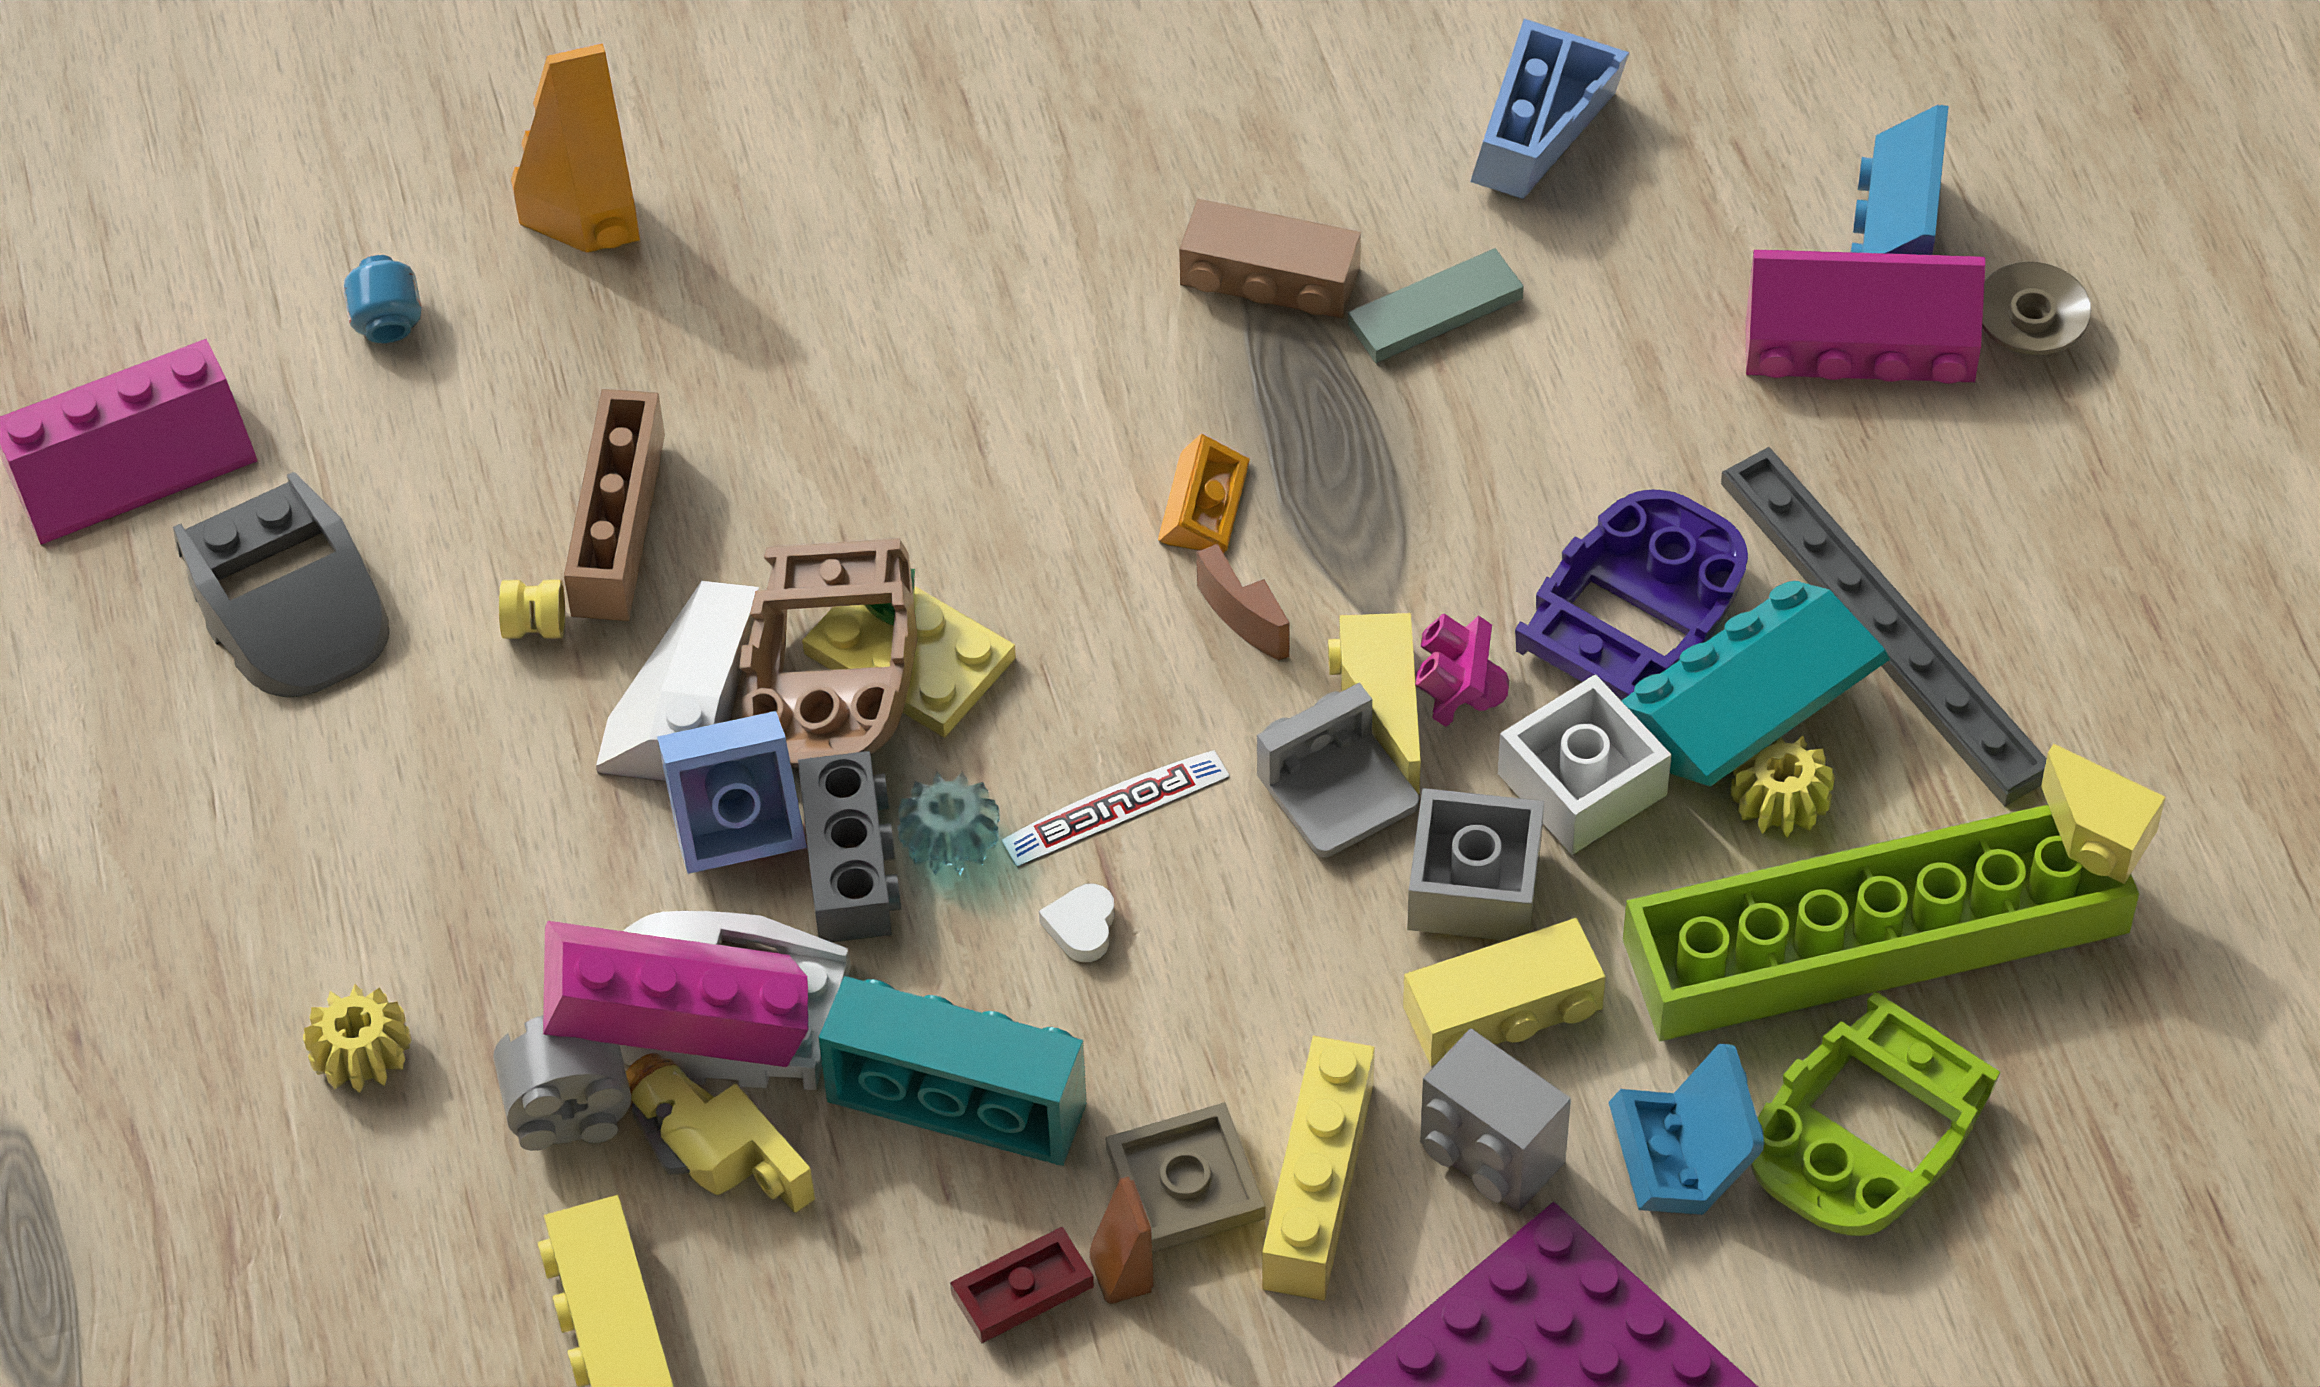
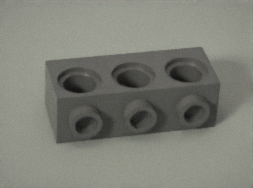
[798,751,901,942]

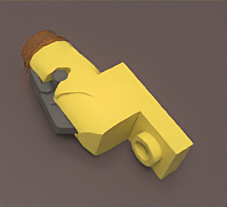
[626,1053,815,1213]

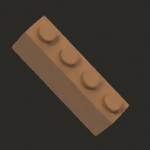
[564,389,665,621]

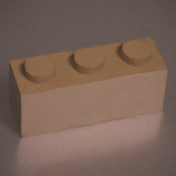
[1179,198,1361,319]

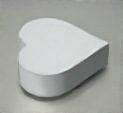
[1039,884,1114,962]

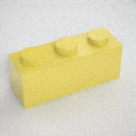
[1403,918,1606,1066]

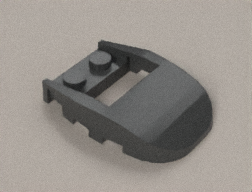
[173,472,390,697]

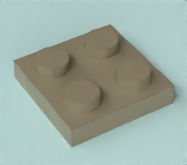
[1106,1102,1266,1252]

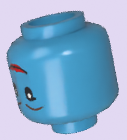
[343,255,422,343]

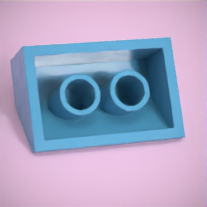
[1851,105,1949,255]

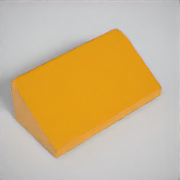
[1158,433,1250,553]

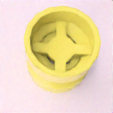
[499,580,565,639]

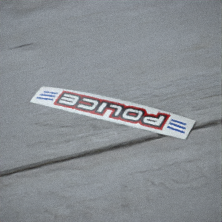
[1001,750,1229,866]

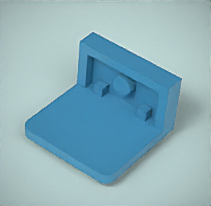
[1608,1044,1764,1215]

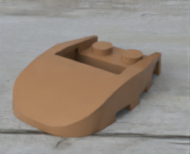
[739,538,918,768]

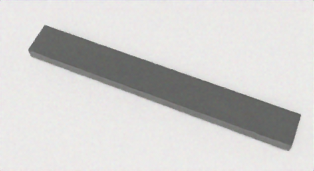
[1721,447,2047,807]

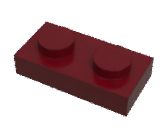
[950,1226,1094,1344]

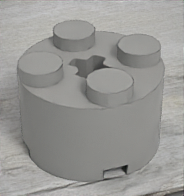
[493,1015,631,1151]

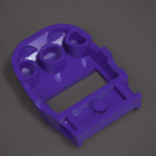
[1515,489,1748,700]

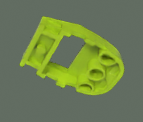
[1751,992,2000,1236]

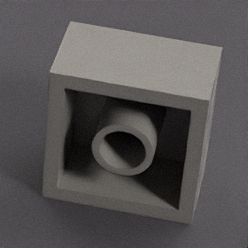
[1407,788,1544,941]
[1420,1028,1571,1213]

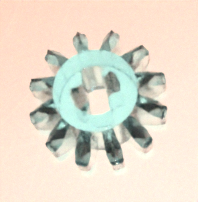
[897,771,1000,876]

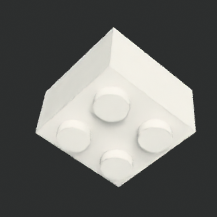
[1498,674,1671,855]

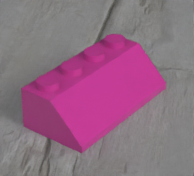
[1745,249,1985,384]
[0,339,257,545]
[543,921,808,1067]

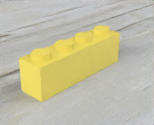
[1262,1036,1375,1301]
[537,1195,673,1387]

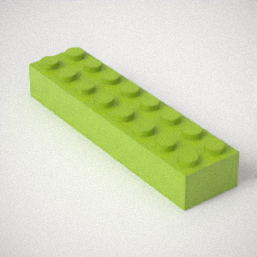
[1623,805,2139,1042]

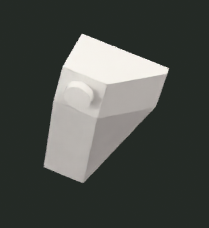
[596,581,759,781]

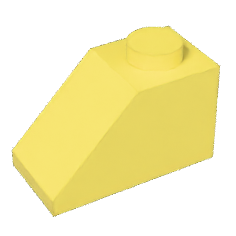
[2041,744,2166,884]

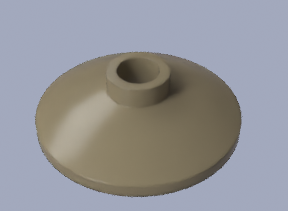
[1982,262,2091,355]

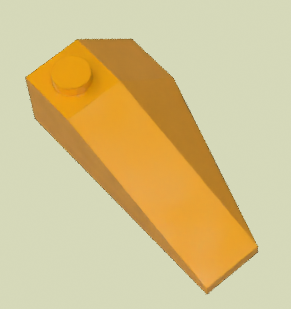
[511,43,640,253]

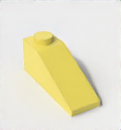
[1328,613,1421,795]

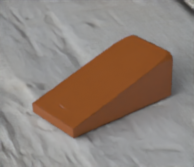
[1089,1177,1154,1304]

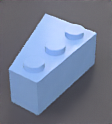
[1470,19,1629,199]

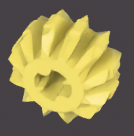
[1730,735,1835,838]
[303,984,411,1094]

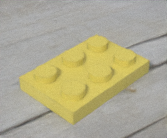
[802,586,1016,738]

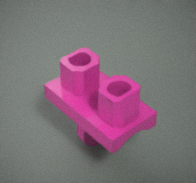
[1415,613,1510,727]

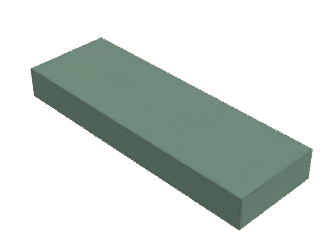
[1348,248,1524,363]

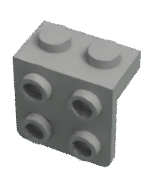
[1257,682,1419,857]

